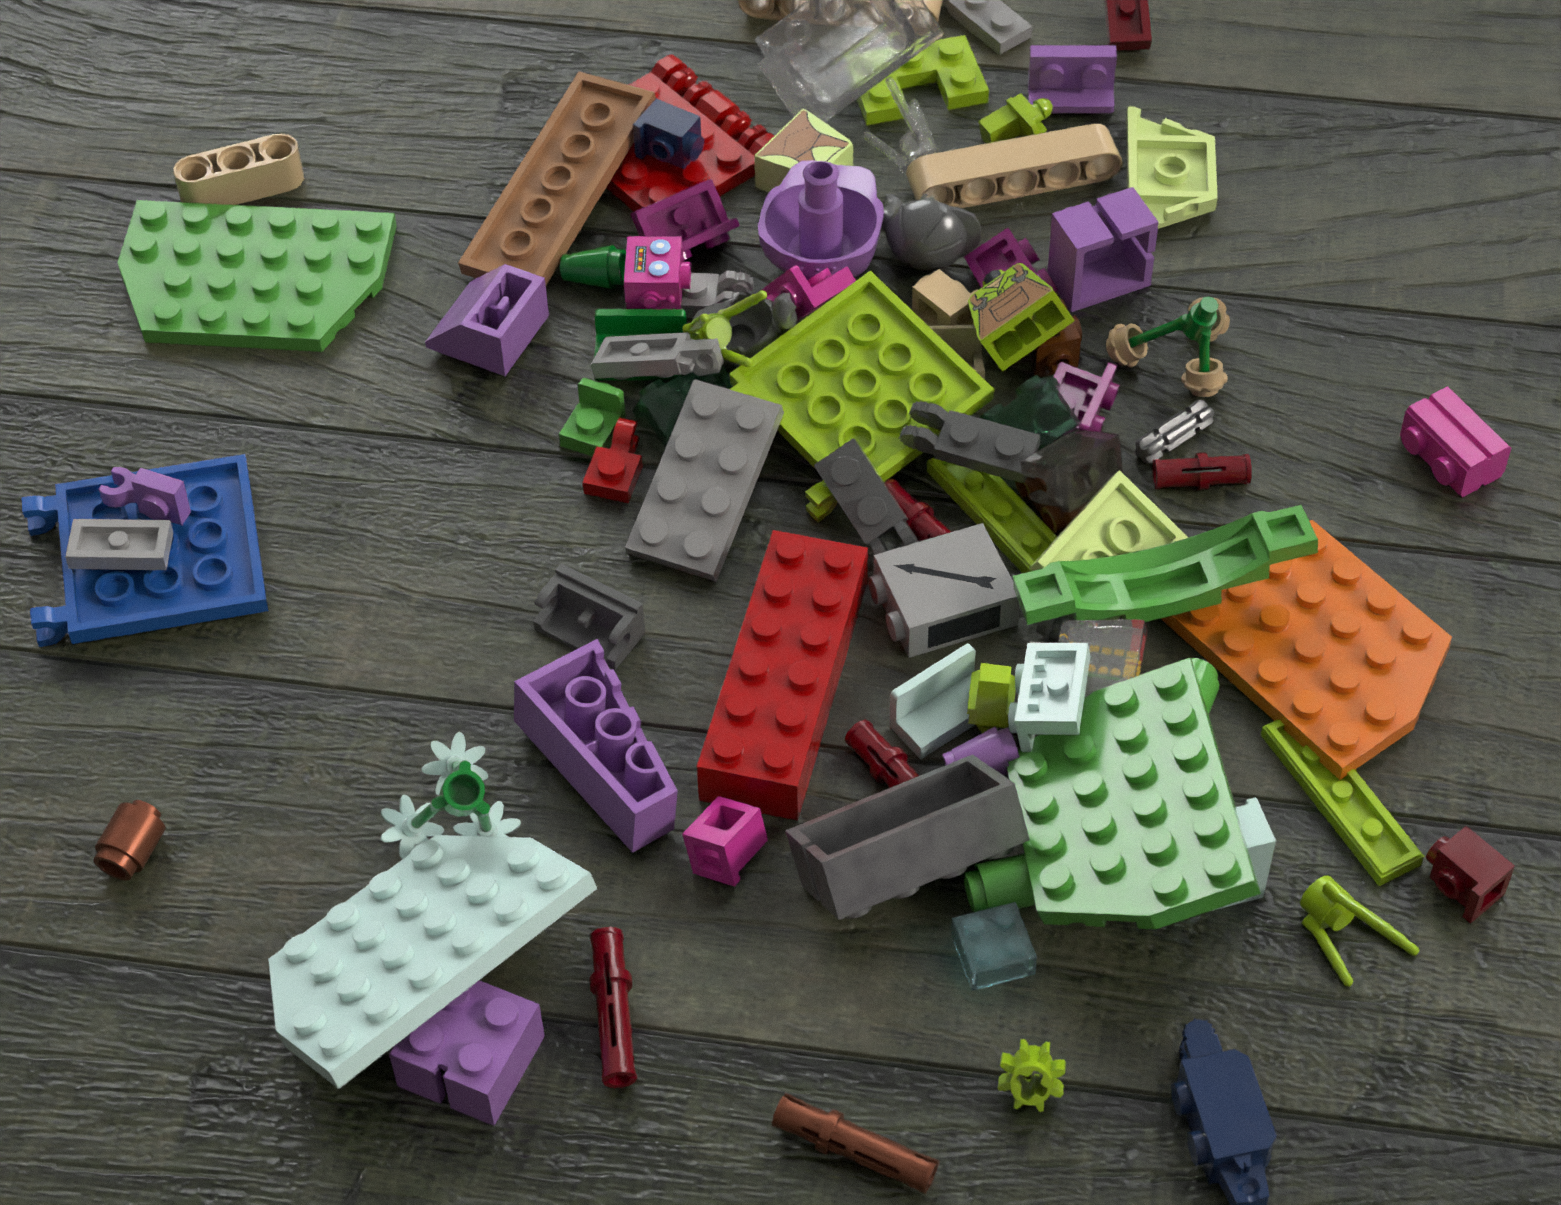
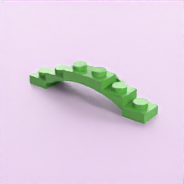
[1013,505,1318,627]

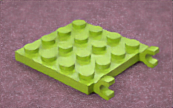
[730,271,994,523]

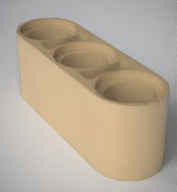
[174,134,304,205]

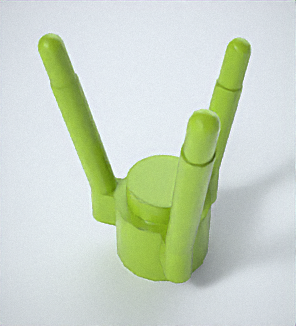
[683,290,767,367]
[1300,875,1419,987]

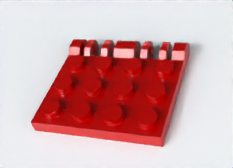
[606,55,775,212]

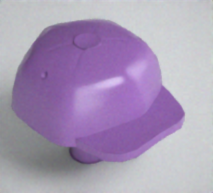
[758,160,884,280]

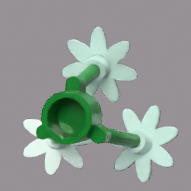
[380,732,521,859]

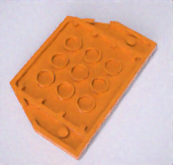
[1161,520,1452,780]

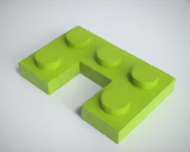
[845,35,989,125]

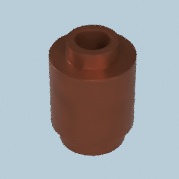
[93,800,166,881]

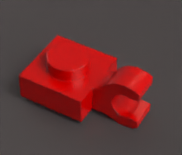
[582,418,643,503]

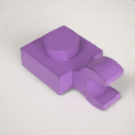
[99,467,191,526]

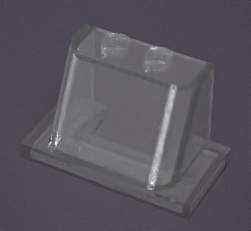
[754,0,944,122]

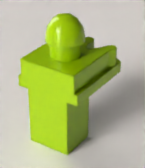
[978,93,1053,144]
[967,663,1016,733]

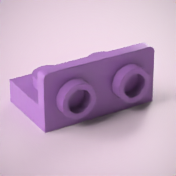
[1028,45,1117,114]

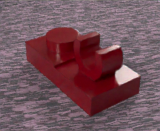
[1104,0,1152,51]

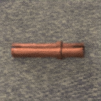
[772,1093,939,1194]

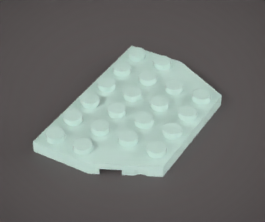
[269,835,597,1089]

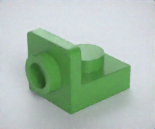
[559,378,626,457]

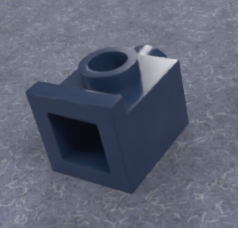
[633,99,704,169]

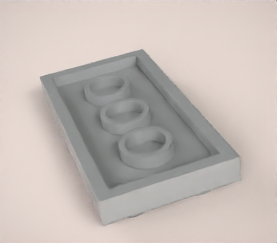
[625,379,784,582]

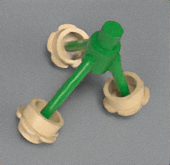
[1106,296,1230,397]

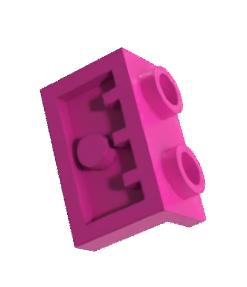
[760,265,856,321]

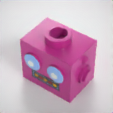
[624,236,691,309]

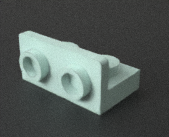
[1008,643,1091,752]

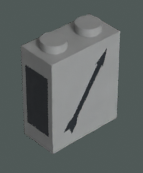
[868,523,1020,658]

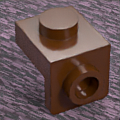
[1032,299,1082,378]

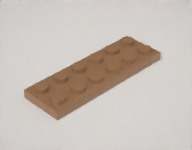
[458,72,656,285]

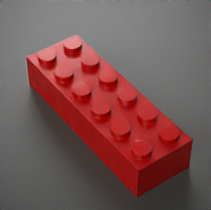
[697,530,868,821]

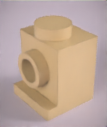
[912,269,978,326]

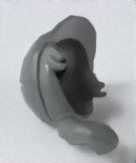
[881,193,981,271]
[692,290,797,368]

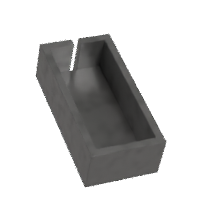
[785,755,1030,920]

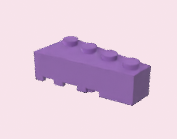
[514,639,678,853]

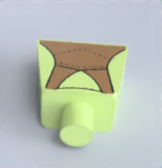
[755,109,853,192]

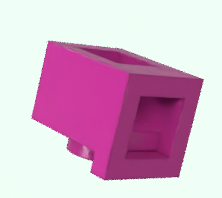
[682,796,768,887]

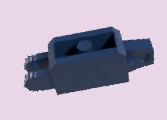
[1171,1018,1277,1205]

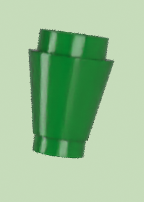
[560,245,626,290]

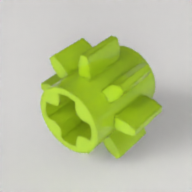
[998,1039,1066,1112]

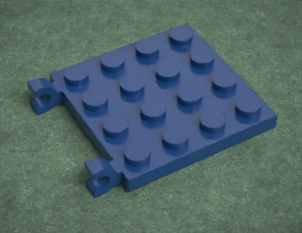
[21,454,268,647]

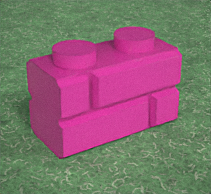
[1400,386,1511,498]

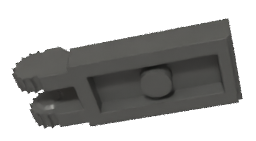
[899,401,1040,483]
[814,438,919,555]

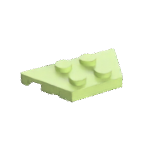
[1126,106,1217,229]

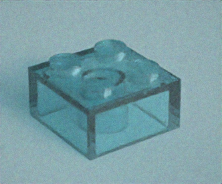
[951,902,1037,991]

